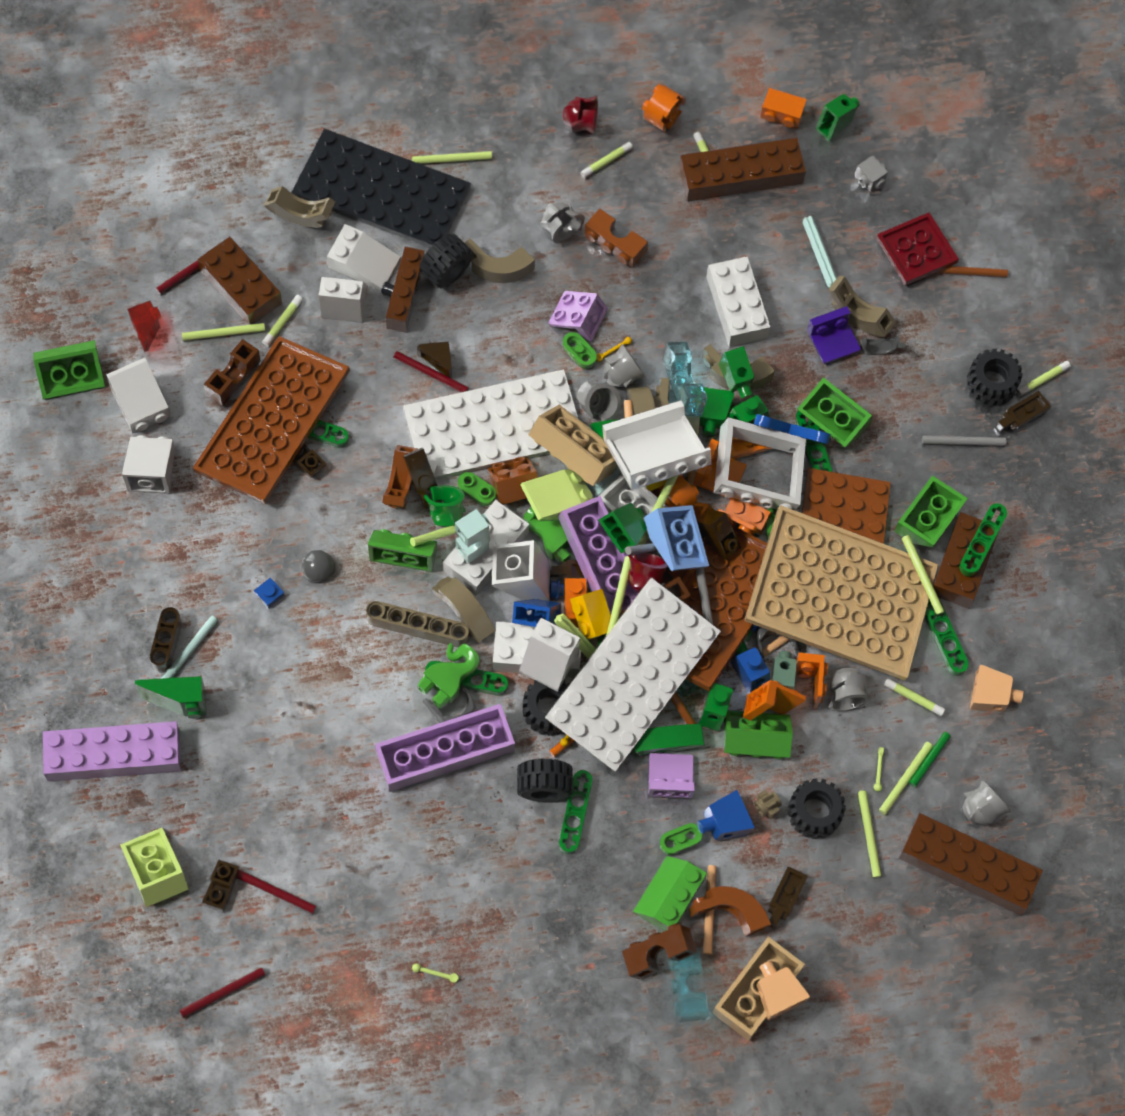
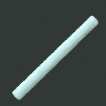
[162,615,218,678]

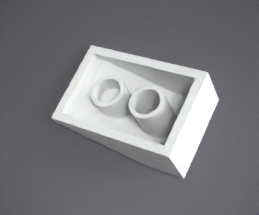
[327,224,401,290]

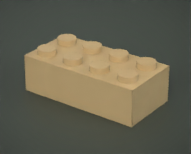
[528,404,618,486]
[712,937,805,1041]

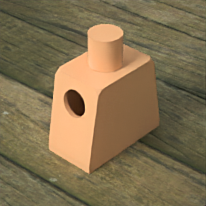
[970,665,1023,712]
[757,960,810,1021]

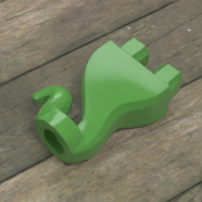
[523,507,571,563]
[417,643,480,709]

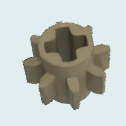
[754,790,782,819]

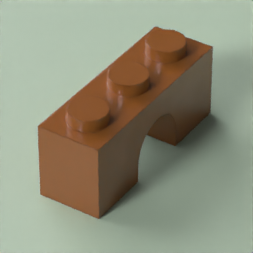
[584,208,648,268]

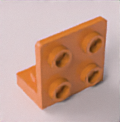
[693,439,747,499]
[717,498,772,536]
[796,652,828,709]
[743,680,806,720]

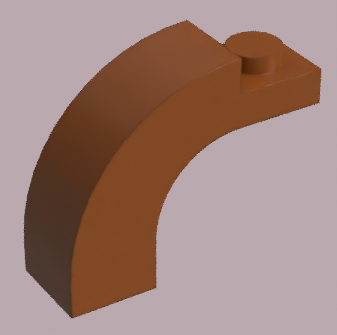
[382,445,418,508]
[688,886,771,937]

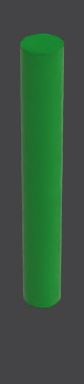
[909,732,951,788]

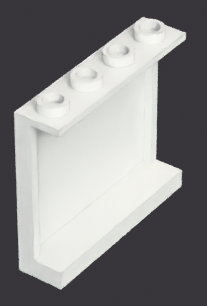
[602,401,711,490]

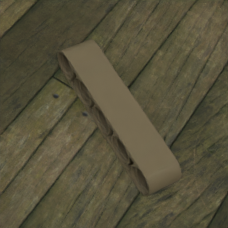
[366,601,469,647]

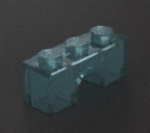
[667,947,709,1022]

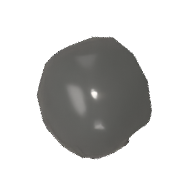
[301,550,335,582]

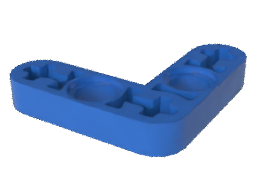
[754,414,831,444]

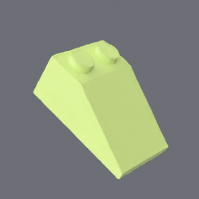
[521,469,593,520]
[120,828,189,907]

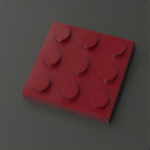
[876,212,959,286]

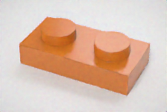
[731,437,772,459]

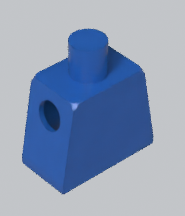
[512,599,562,627]
[731,647,770,694]
[697,790,755,841]

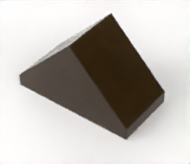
[417,341,452,378]

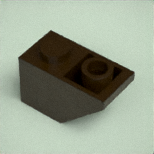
[697,509,741,559]

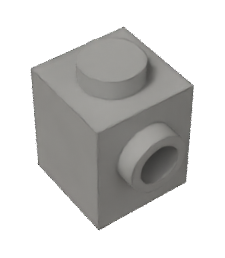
[855,155,888,192]

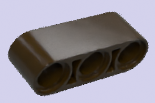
[150,607,182,673]

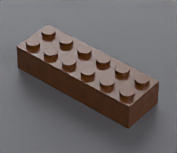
[679,138,806,202]
[898,813,1043,916]

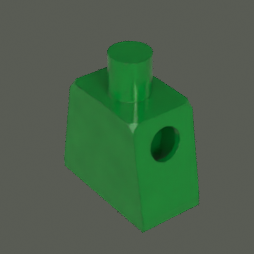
[816,94,860,141]
[719,346,754,399]
[693,386,734,437]
[729,395,769,424]
[598,503,647,554]
[698,683,734,732]

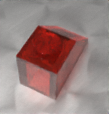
[127,300,162,352]

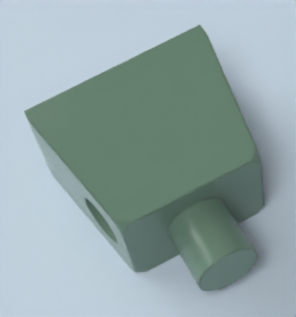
[770,651,797,689]

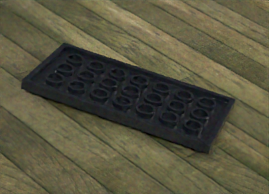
[291,128,471,248]

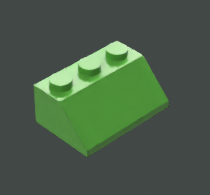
[33,340,105,399]
[797,377,873,448]
[894,475,968,547]
[368,529,437,572]
[724,710,793,759]
[633,856,707,931]

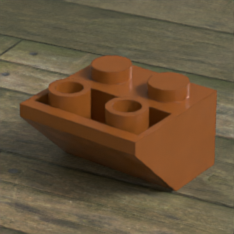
[487,457,538,505]

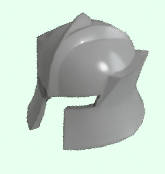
[540,202,585,243]
[604,344,645,389]
[576,381,621,421]
[829,668,870,711]
[963,780,1011,825]

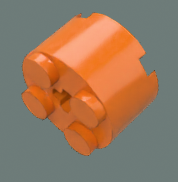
[641,84,686,132]
[651,474,699,507]

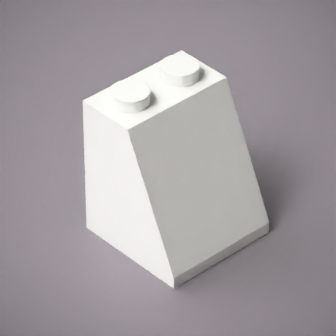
[319,277,368,323]
[106,358,171,433]
[122,435,175,494]
[492,540,550,601]
[519,618,580,692]

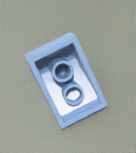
[644,505,709,571]

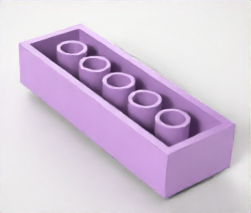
[558,496,639,619]
[375,704,515,792]
[43,721,181,782]

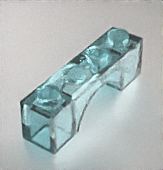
[662,342,708,417]

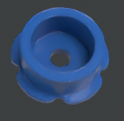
[550,579,564,601]

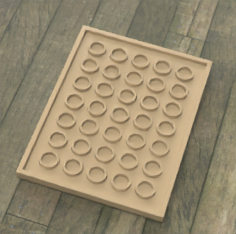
[744,505,938,681]

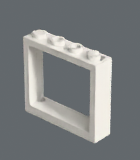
[714,417,806,510]

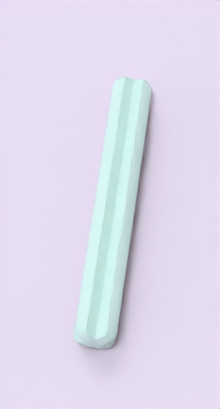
[803,216,837,288]

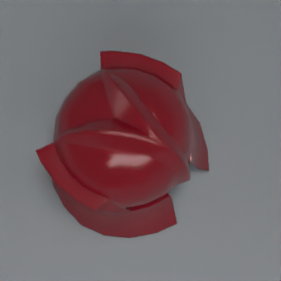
[562,95,598,134]
[628,553,668,593]

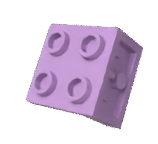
[549,291,608,341]
[648,753,694,798]

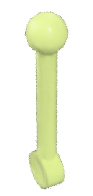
[874,747,884,792]
[412,964,458,983]

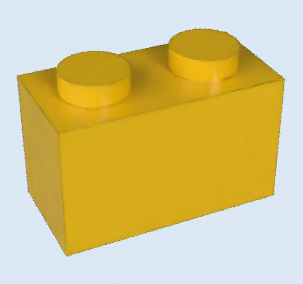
[570,589,611,639]

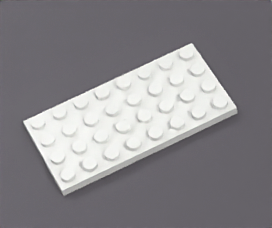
[403,369,578,480]
[545,578,721,771]

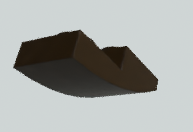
[292,443,326,478]
[202,859,240,912]

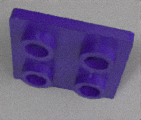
[807,306,861,364]

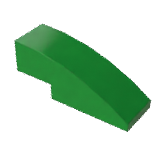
[634,724,705,756]

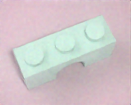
[455,509,490,563]

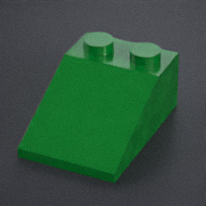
[135,676,206,719]

